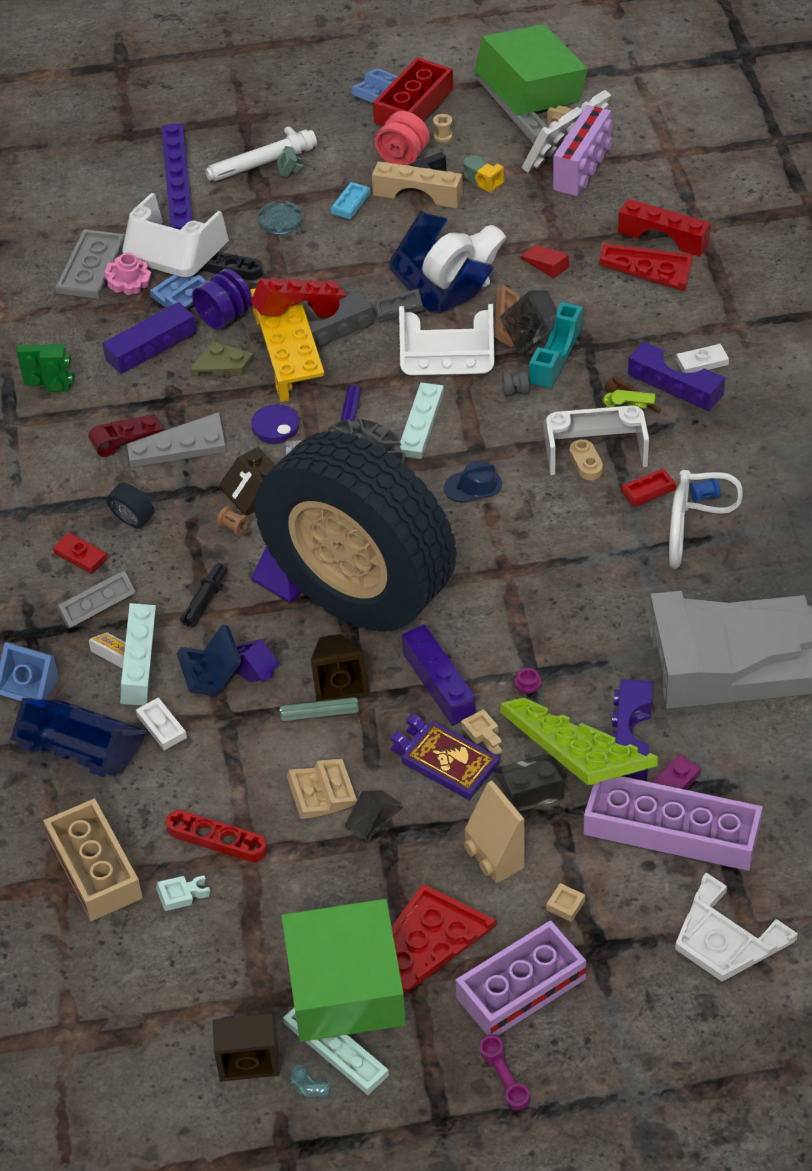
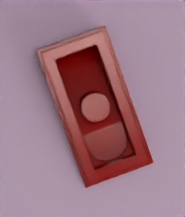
[520,245,569,278]

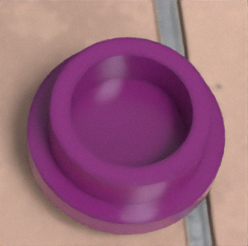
[515,668,541,693]

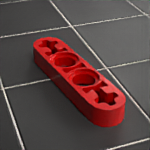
[166,810,267,862]

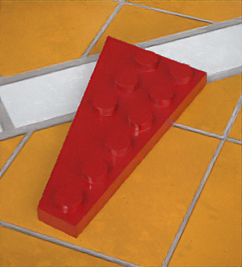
[392,884,497,996]

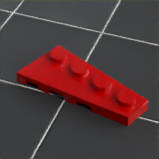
[599,244,693,291]

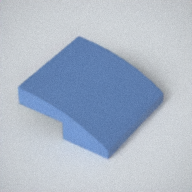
[351,68,398,103]
[150,275,206,309]

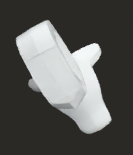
[422,225,507,289]

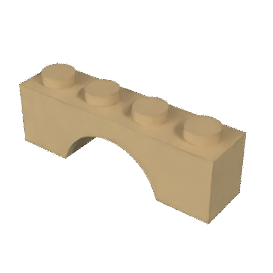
[372,161,463,208]

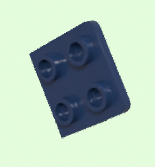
[176,625,241,697]

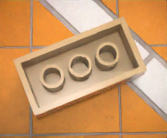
[43,798,143,921]

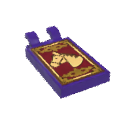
[391,713,500,801]

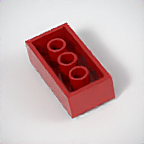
[373,57,453,126]

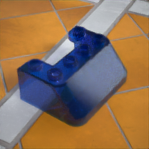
[10,698,146,777]

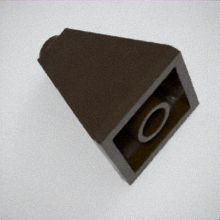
[311,634,369,701]

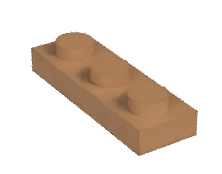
[494,284,520,348]

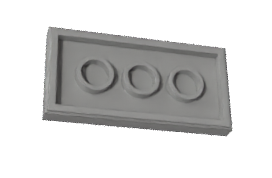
[55,229,125,299]

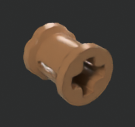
[217,506,250,536]

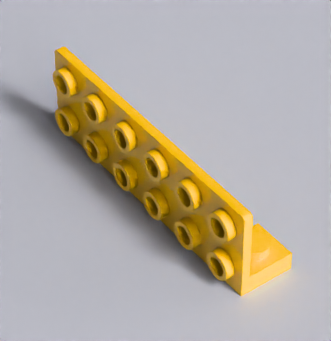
[250,288,324,402]

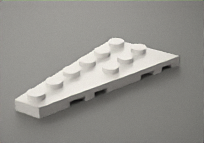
[522,90,611,173]

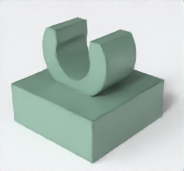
[276,146,303,177]

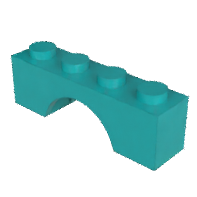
[529,302,583,389]

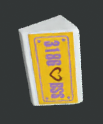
[89,632,126,669]

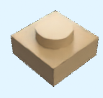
[546,883,585,922]

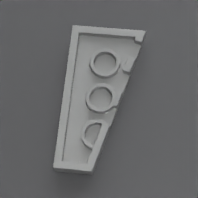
[127,412,226,467]

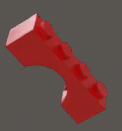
[618,199,711,257]
[251,278,346,318]

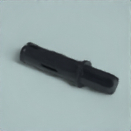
[180,563,228,628]

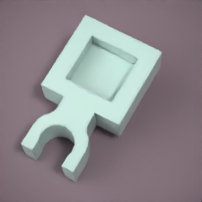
[156,876,210,911]

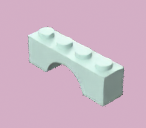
[120,603,156,706]

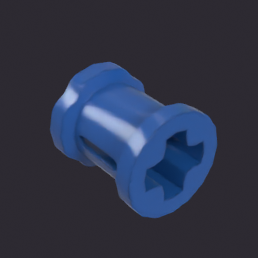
[689,478,721,503]

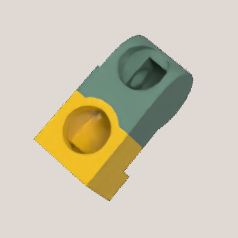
[464,155,504,193]

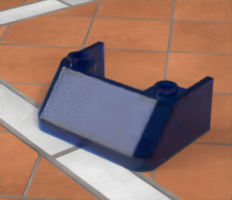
[390,210,494,314]

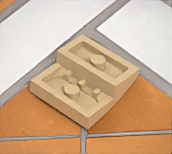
[287,759,357,819]

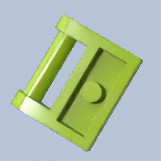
[602,390,655,409]

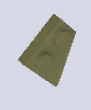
[190,341,254,377]

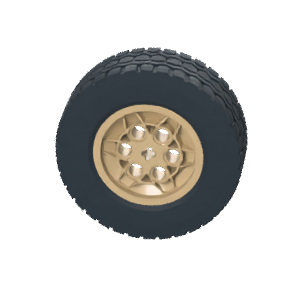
[255,431,457,632]

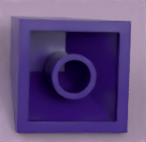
[252,545,302,604]

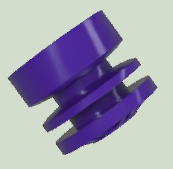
[192,269,253,330]

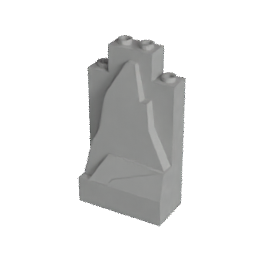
[649,591,812,709]

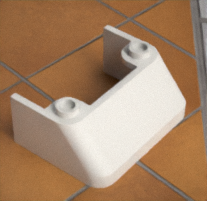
[122,193,229,277]
[543,406,649,475]

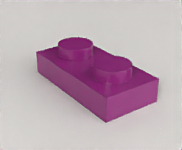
[651,755,701,790]

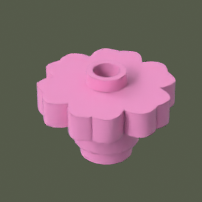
[105,253,151,295]

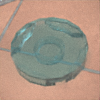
[258,201,302,235]

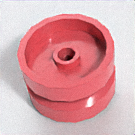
[375,111,430,165]

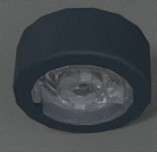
[106,483,155,528]

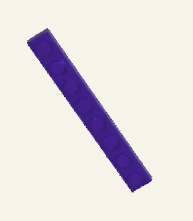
[162,123,192,230]

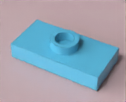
[331,182,371,220]

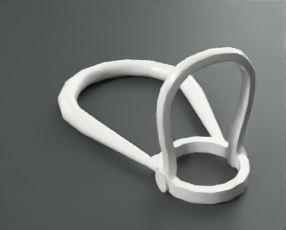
[669,470,743,569]

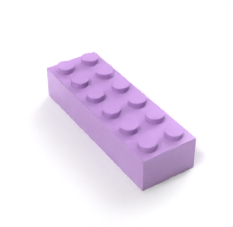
[584,776,763,871]

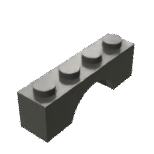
[308,291,374,348]

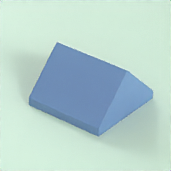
[0,642,59,707]

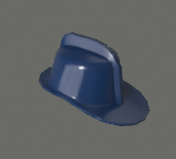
[444,461,502,502]

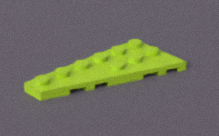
[500,697,658,785]

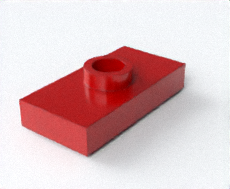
[621,468,676,507]
[53,532,108,574]

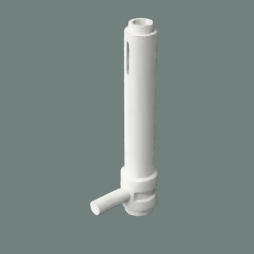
[205,127,317,182]

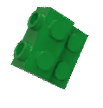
[17,344,75,392]

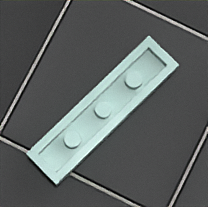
[400,382,444,459]
[283,1007,389,1095]

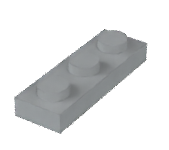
[56,570,136,628]

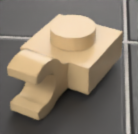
[461,709,502,755]

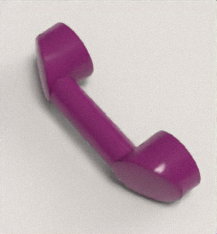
[479,1035,531,1110]

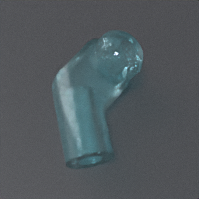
[289,1065,330,1097]

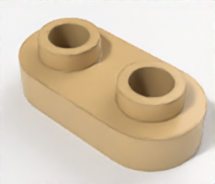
[570,440,603,480]

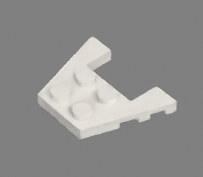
[675,873,798,982]

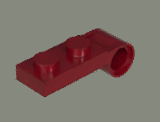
[88,414,164,457]

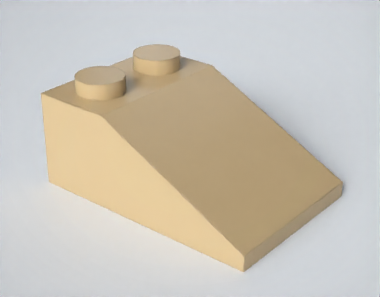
[464,781,525,884]

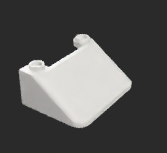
[399,304,494,376]

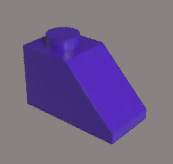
[235,639,280,682]

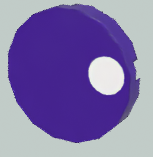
[252,404,299,444]

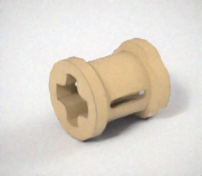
[433,114,452,143]

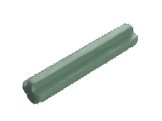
[280,697,359,721]

